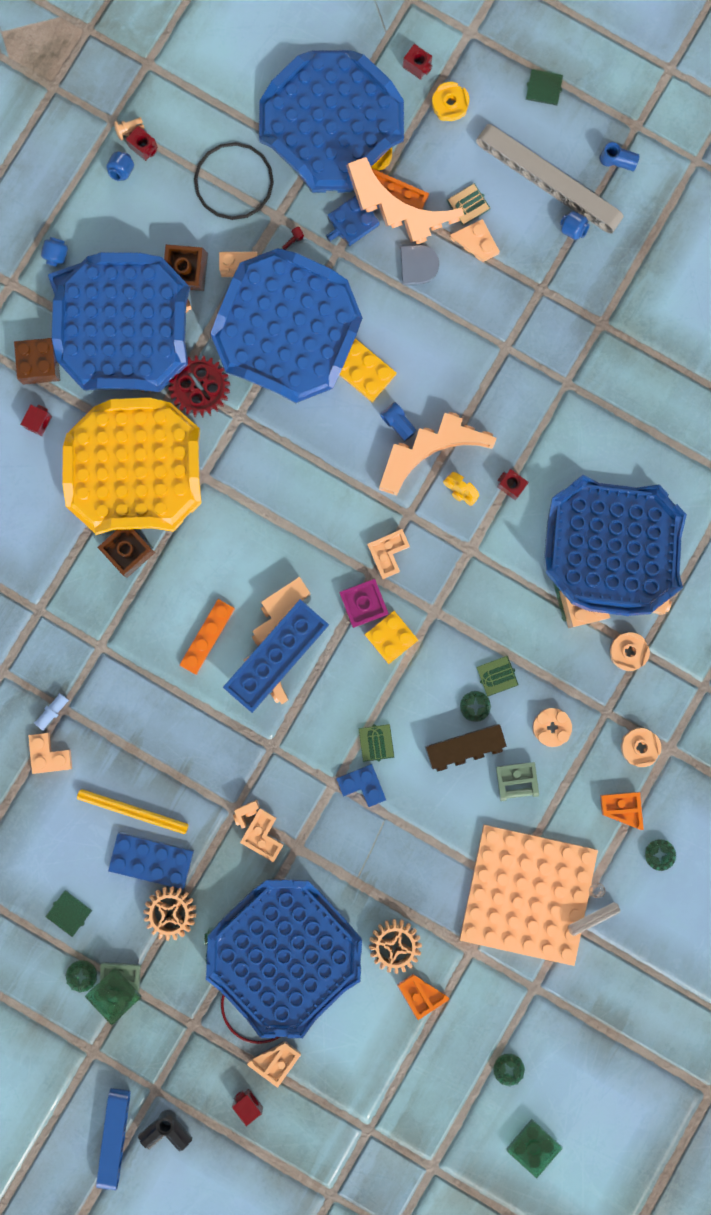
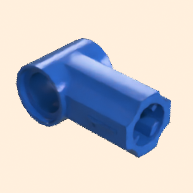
[599,142,640,172]
[380,402,417,442]

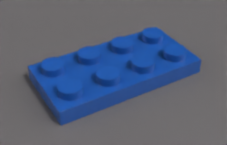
[108,832,194,890]

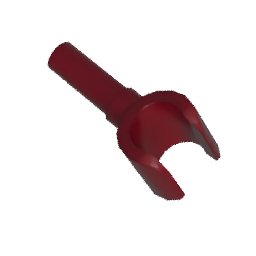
[282,227,304,250]

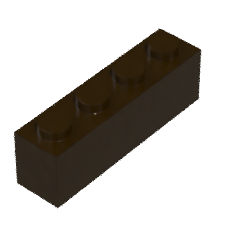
[425,724,507,772]

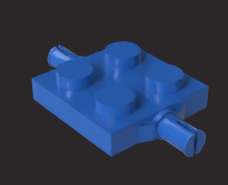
[326,195,380,246]

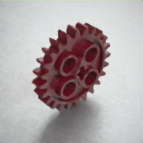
[168,355,230,418]

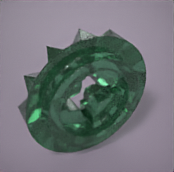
[460,691,491,722]
[644,839,676,871]
[65,960,97,993]
[493,1054,525,1087]

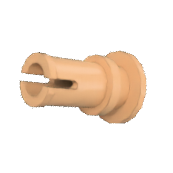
[114,117,145,141]

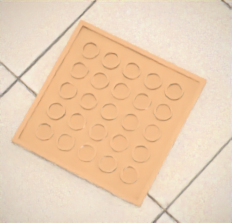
[459,824,598,966]

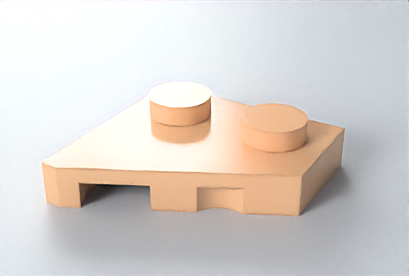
[450,219,500,262]
[247,1041,301,1088]

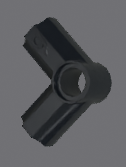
[138,1110,193,1152]

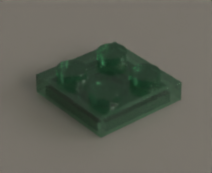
[85,968,142,1026]
[506,1119,563,1179]

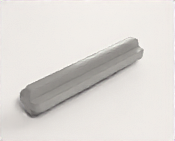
[568,902,621,936]

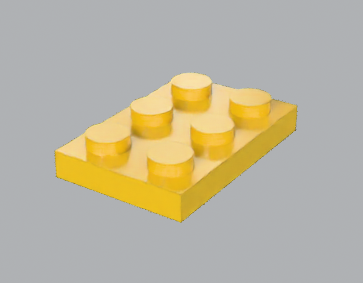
[339,338,397,403]

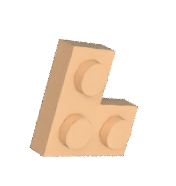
[367,529,410,580]
[28,733,72,774]
[240,808,284,862]

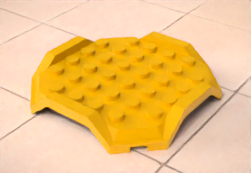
[62,398,202,535]

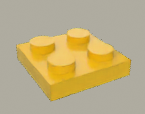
[365,611,418,664]

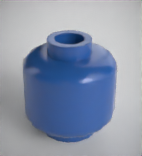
[106,151,134,181]
[560,211,590,240]
[41,237,68,267]

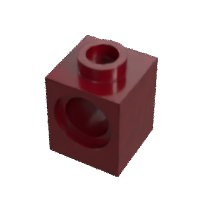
[403,44,433,80]
[126,126,158,161]
[20,404,52,437]
[497,469,529,500]
[232,1089,263,1126]

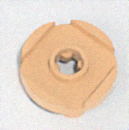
[610,632,650,671]
[532,708,572,747]
[621,728,661,767]

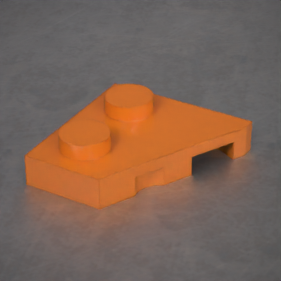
[397,974,450,1020]

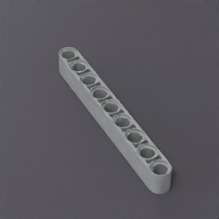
[476,124,624,234]

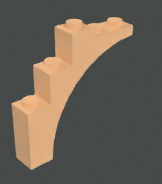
[346,157,464,244]
[379,412,496,496]
[244,577,311,704]

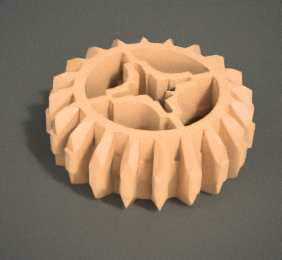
[143,886,197,941]
[369,919,422,974]

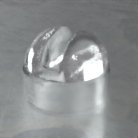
[589,882,605,899]

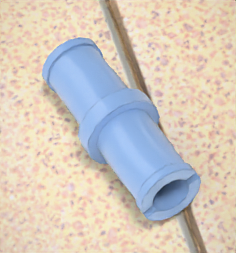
[34,693,69,731]

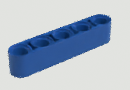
[96,1088,131,1190]

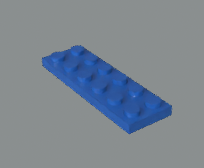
[223,599,329,713]

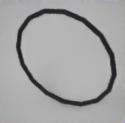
[194,142,274,220]

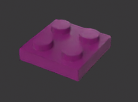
[339,579,389,628]

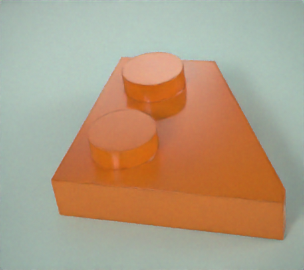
[600,792,644,830]

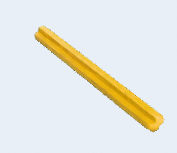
[77,789,189,834]

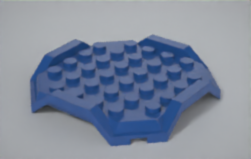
[259,50,404,193]
[210,248,363,404]
[52,252,190,392]
[544,475,687,616]
[206,879,362,1038]

